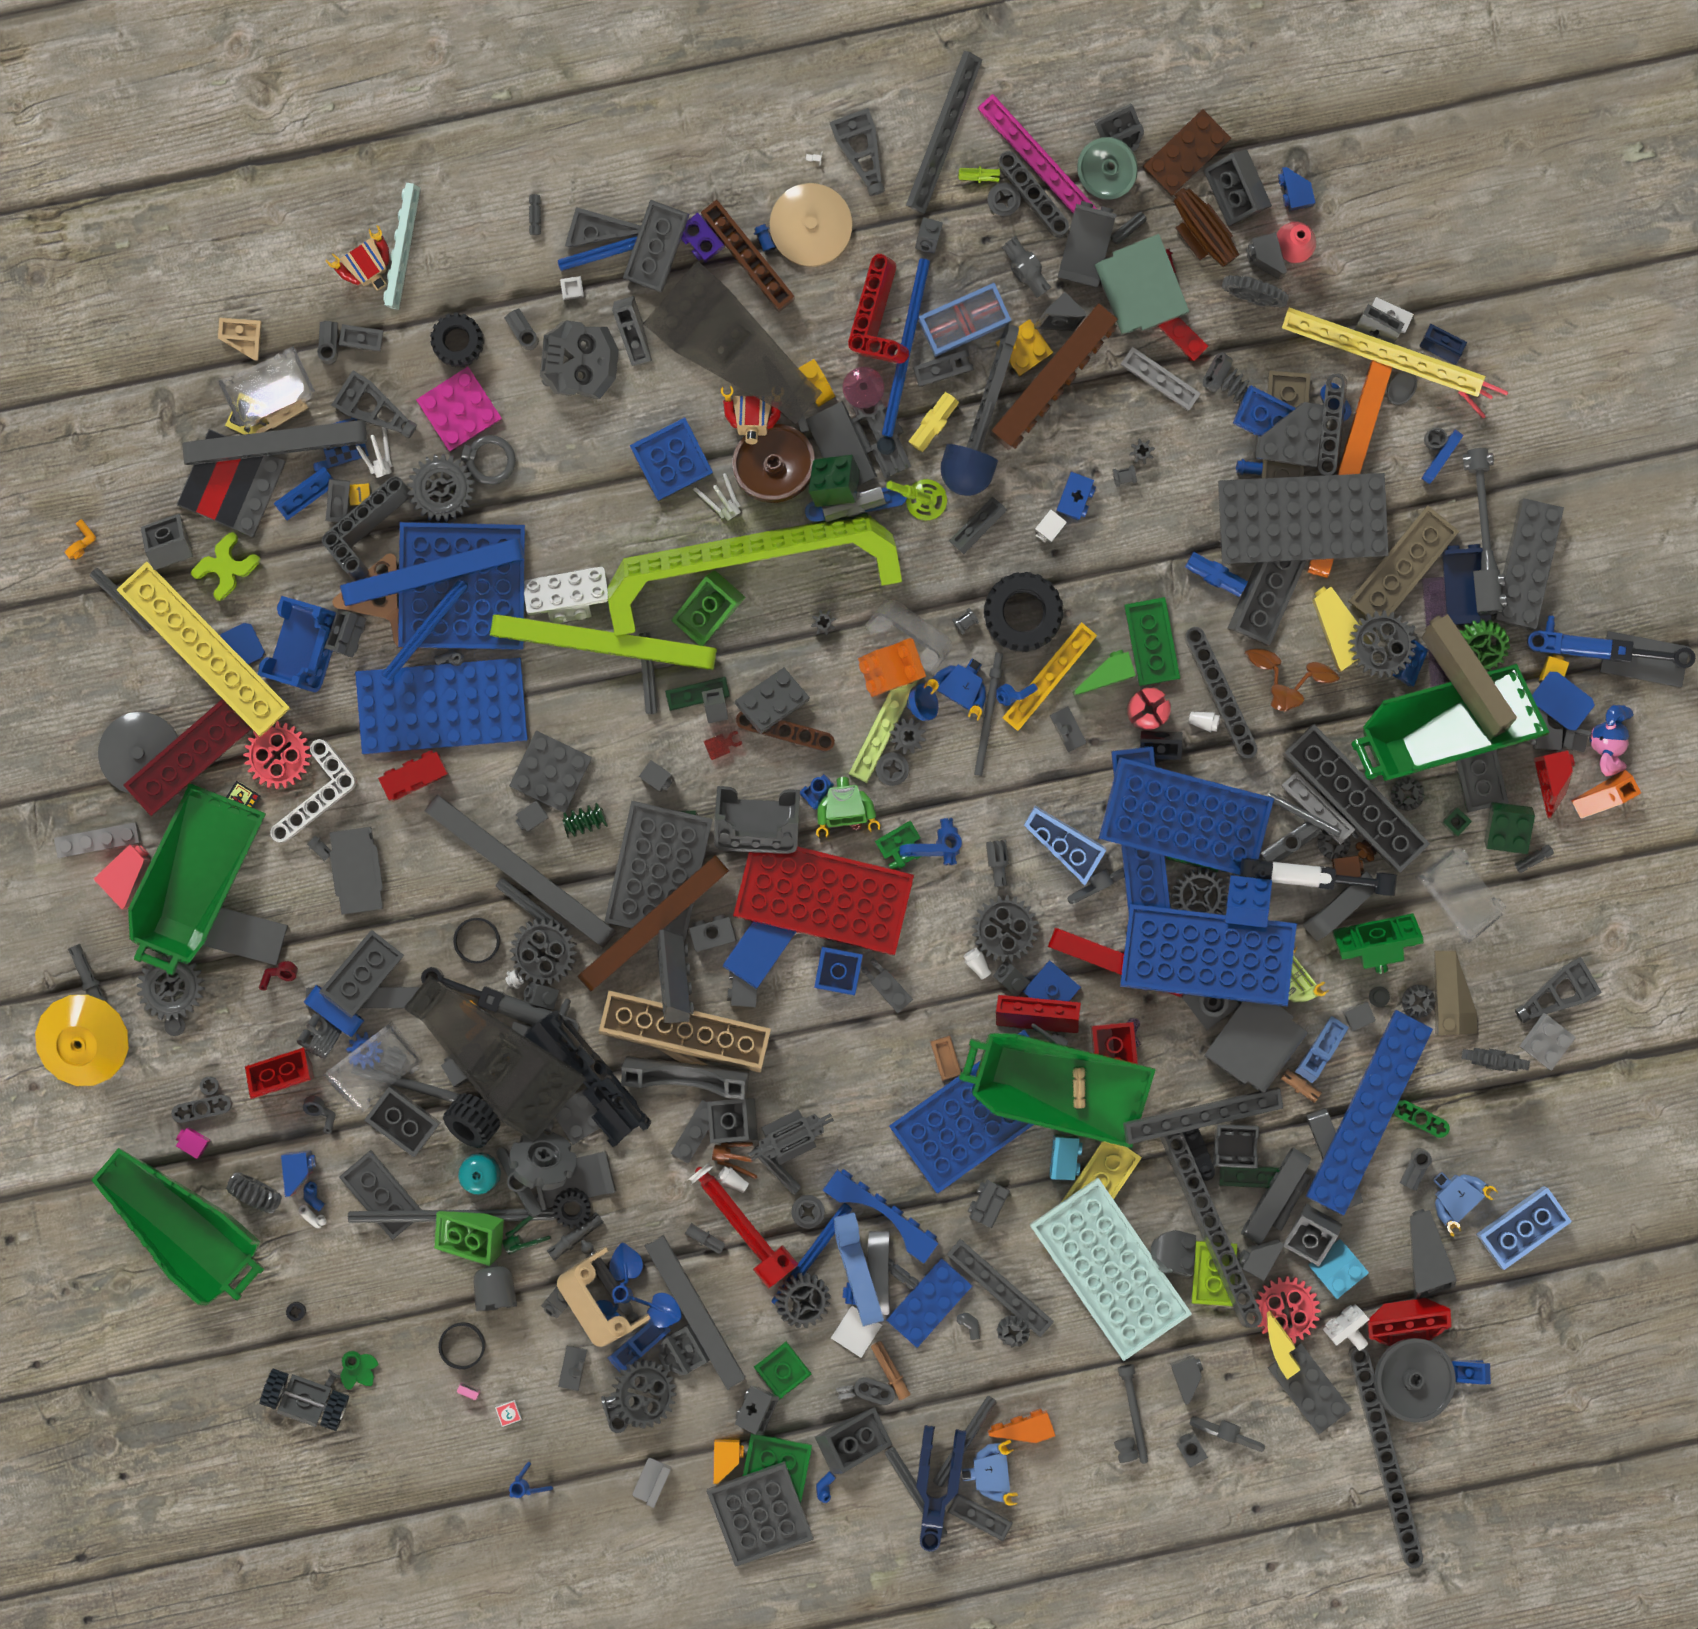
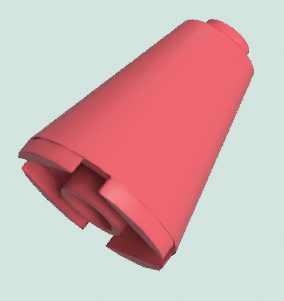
[1277,222,1316,263]

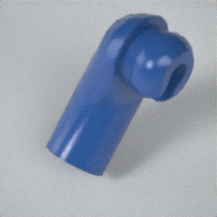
[816,1471,836,1503]

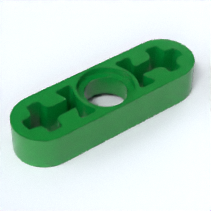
[1393,1100,1450,1138]

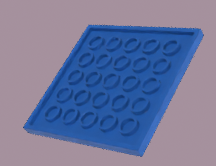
[398,522,525,650]

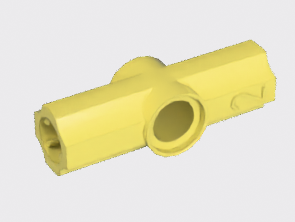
[908,392,959,453]

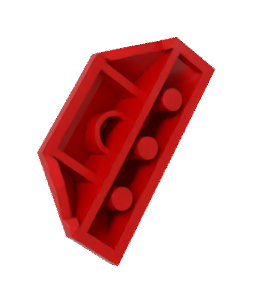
[1367,1298,1452,1346]

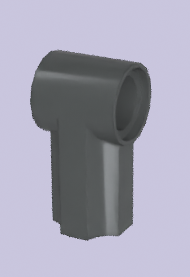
[504,308,538,350]
[317,321,338,365]
[1399,1148,1432,1191]

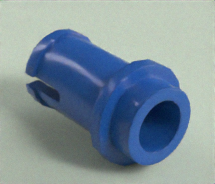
[754,224,776,252]
[1236,459,1263,475]

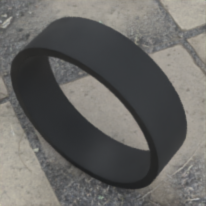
[453,918,500,963]
[439,1322,485,1370]

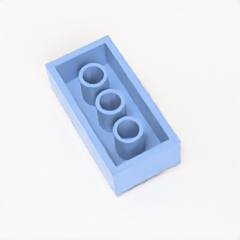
[1476,1186,1572,1270]

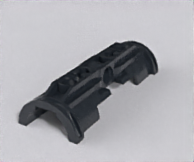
[520,1011,651,1147]

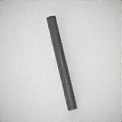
[1268,793,1342,837]

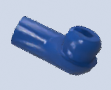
[303,1181,325,1212]

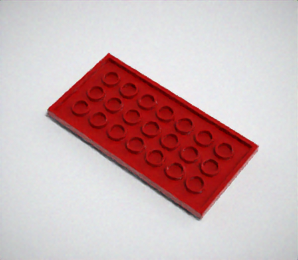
[733,846,914,956]

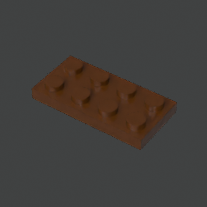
[1143,109,1232,197]

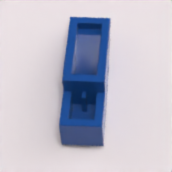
[608,1322,671,1374]

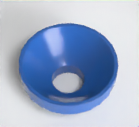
[907,683,939,721]

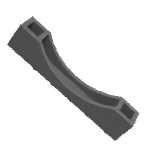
[621,1056,749,1100]

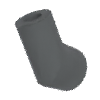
[434,650,464,666]
[957,1312,980,1340]

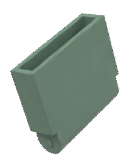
[1095,234,1189,335]

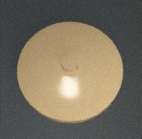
[770,183,852,267]

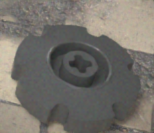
[509,1130,576,1190]

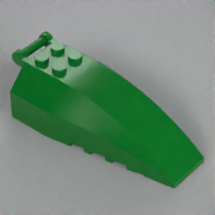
[92,1148,265,1306]

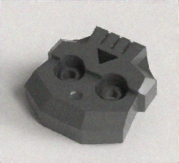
[540,320,619,400]

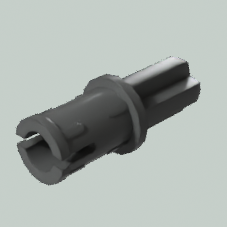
[685,1223,725,1254]

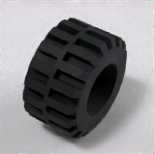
[430,313,484,368]
[443,1093,500,1148]

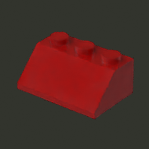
[1091,1022,1138,1064]
[245,1047,314,1099]

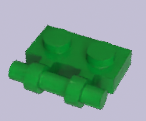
[875,820,922,870]

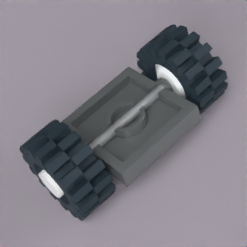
[259,1368,349,1431]

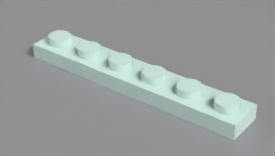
[383,183,421,310]

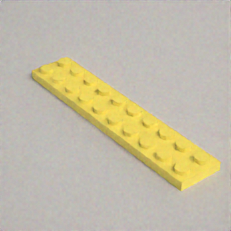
[116,562,290,737]

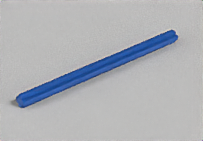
[882,258,930,437]

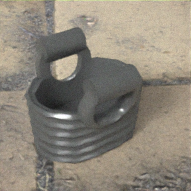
[297,1014,342,1060]

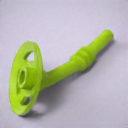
[886,479,947,521]

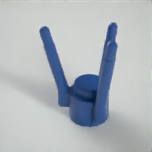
[509,1462,553,1498]

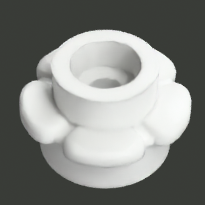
[505,969,524,989]

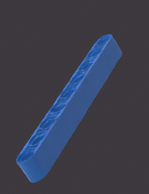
[340,538,525,606]

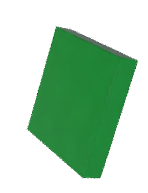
[754,1341,812,1400]

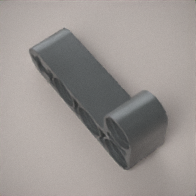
[1303,871,1375,941]

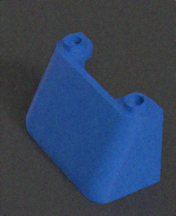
[258,596,337,692]

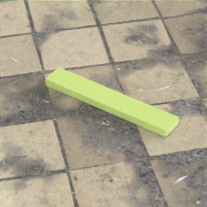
[849,680,918,783]

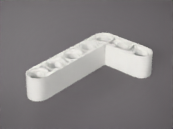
[270,739,357,842]

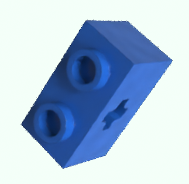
[1056,472,1096,521]

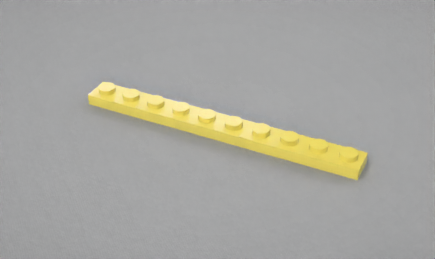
[1282,307,1485,397]

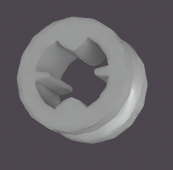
[836,1385,856,1400]

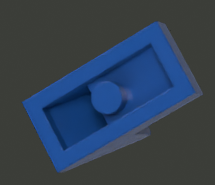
[1452,1360,1491,1385]

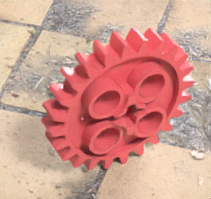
[243,722,312,789]
[1253,1276,1321,1343]

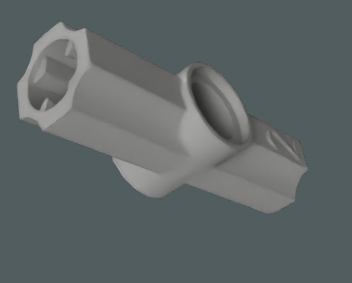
[822,487,886,522]

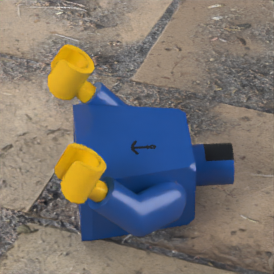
[924,659,986,721]

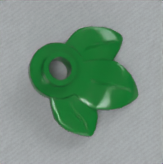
[340,1351,379,1390]

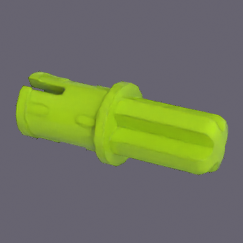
[958,166,1000,183]

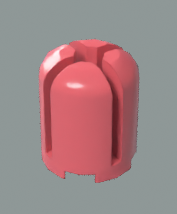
[1127,688,1171,731]

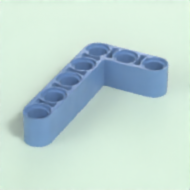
[834,1212,883,1327]

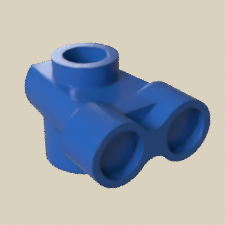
[800,774,834,810]

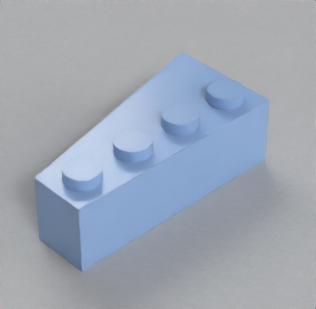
[1024,806,1106,885]

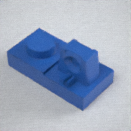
[1393,640,1428,687]

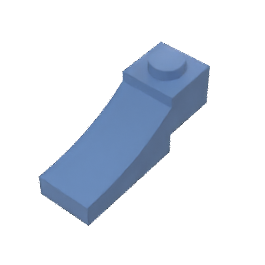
[1295,1016,1349,1083]

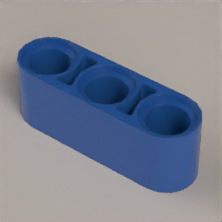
[304,985,364,1037]

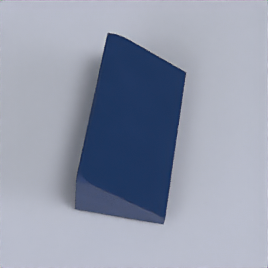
[1420,324,1467,364]

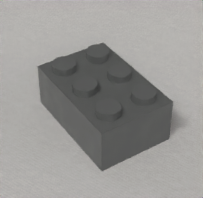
[364,1085,441,1157]

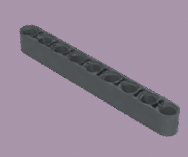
[182,421,368,465]

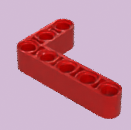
[848,254,909,364]

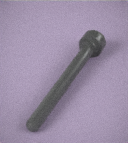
[1118,1364,1148,1464]

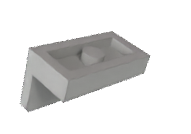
[632,1457,671,1508]

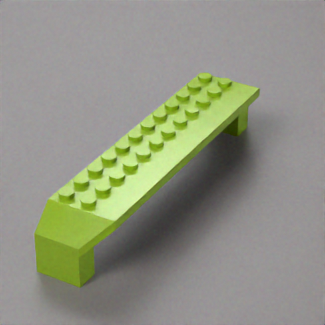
[607,513,902,636]

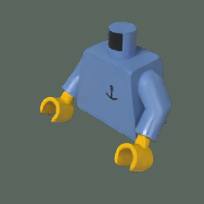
[1433,1172,1499,1236]
[962,1440,1018,1506]

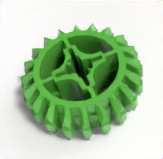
[1459,619,1510,672]

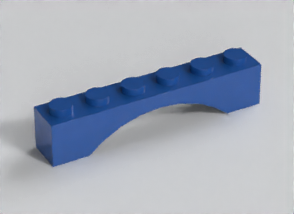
[823,1169,939,1263]

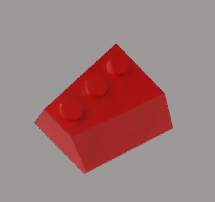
[1533,750,1575,818]

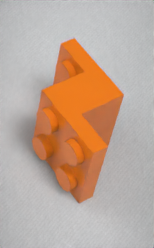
[858,637,926,697]

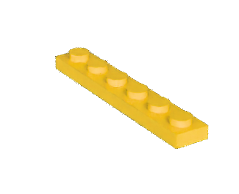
[1002,622,1097,731]

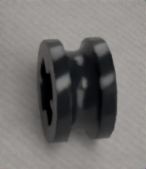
[286,1302,306,1321]

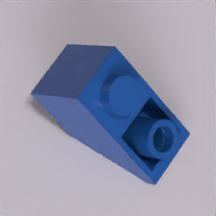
[1278,167,1316,211]

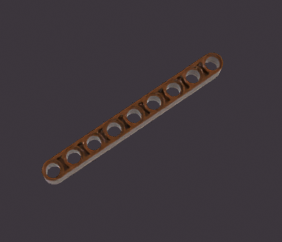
[577,855,729,992]

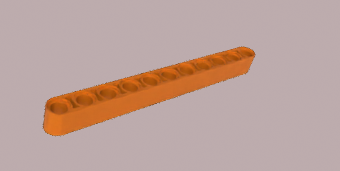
[1307,360,1392,578]

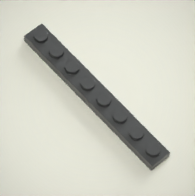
[906,51,983,214]
[1123,1087,1283,1144]

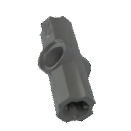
[1261,821,1322,862]

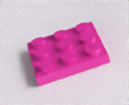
[416,366,502,452]

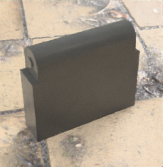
[1204,1001,1308,1093]

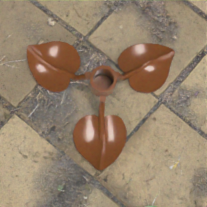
[1244,648,1340,712]

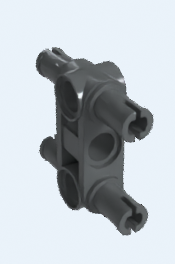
[1001,236,1052,298]

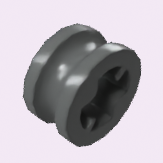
[200,1077,219,1095]

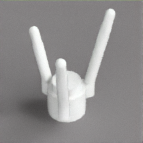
[356,427,393,478]
[693,473,741,521]

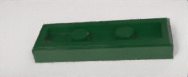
[665,677,730,711]
[1219,1166,1280,1188]

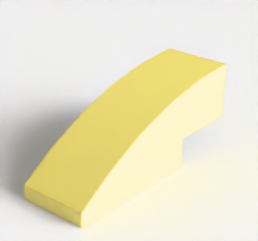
[1266,1311,1301,1379]

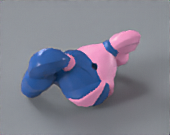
[1589,705,1634,776]

